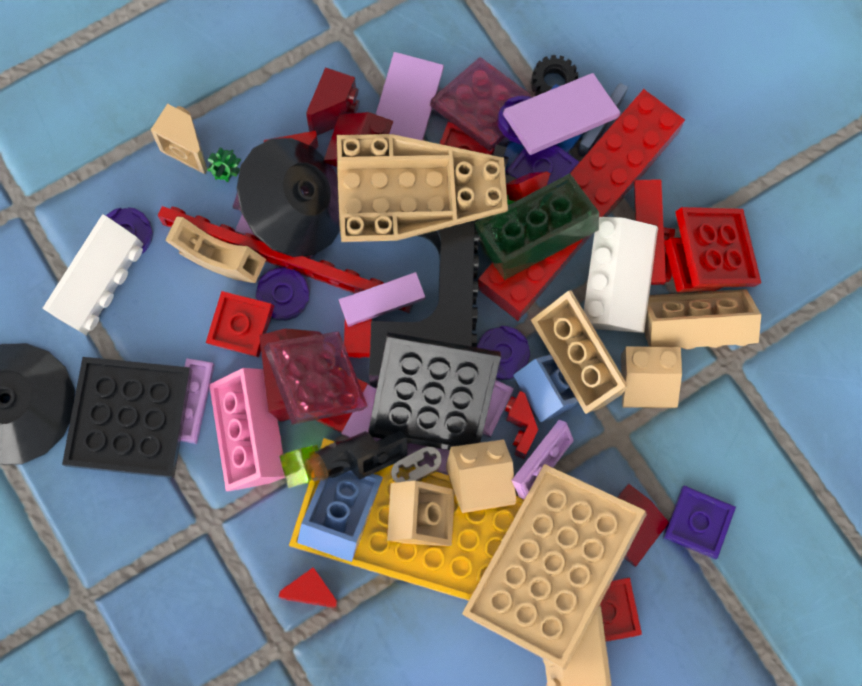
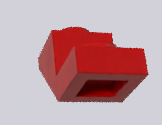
[344,318,373,358]
[505,391,538,459]

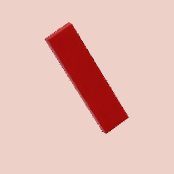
[634,179,666,285]

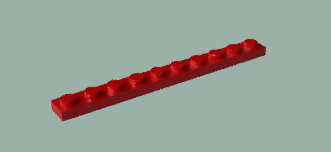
[158,206,413,313]

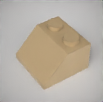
[151,104,207,174]
[621,346,682,408]
[446,439,516,513]
[387,481,454,546]

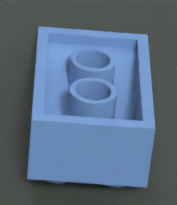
[297,470,383,562]

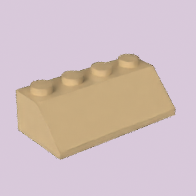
[645,289,761,349]
[531,290,628,414]
[543,606,612,686]

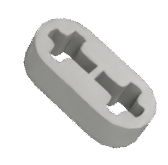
[391,447,442,483]

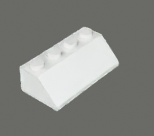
[43,214,143,335]
[584,217,658,333]

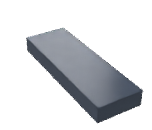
[578,83,628,157]

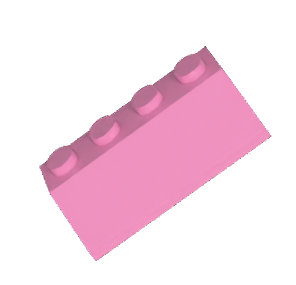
[209,368,287,491]

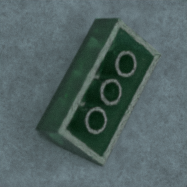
[475,173,599,280]

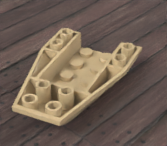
[337,134,508,242]

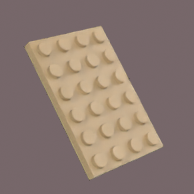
[462,464,647,670]

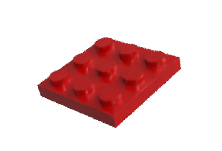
[675,207,762,287]

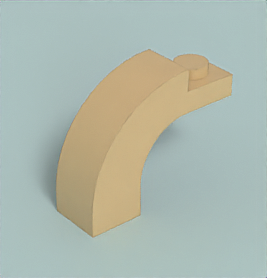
[165,217,266,283]

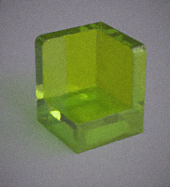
[279,445,319,488]

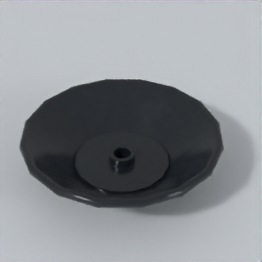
[237,138,340,257]
[0,343,75,465]

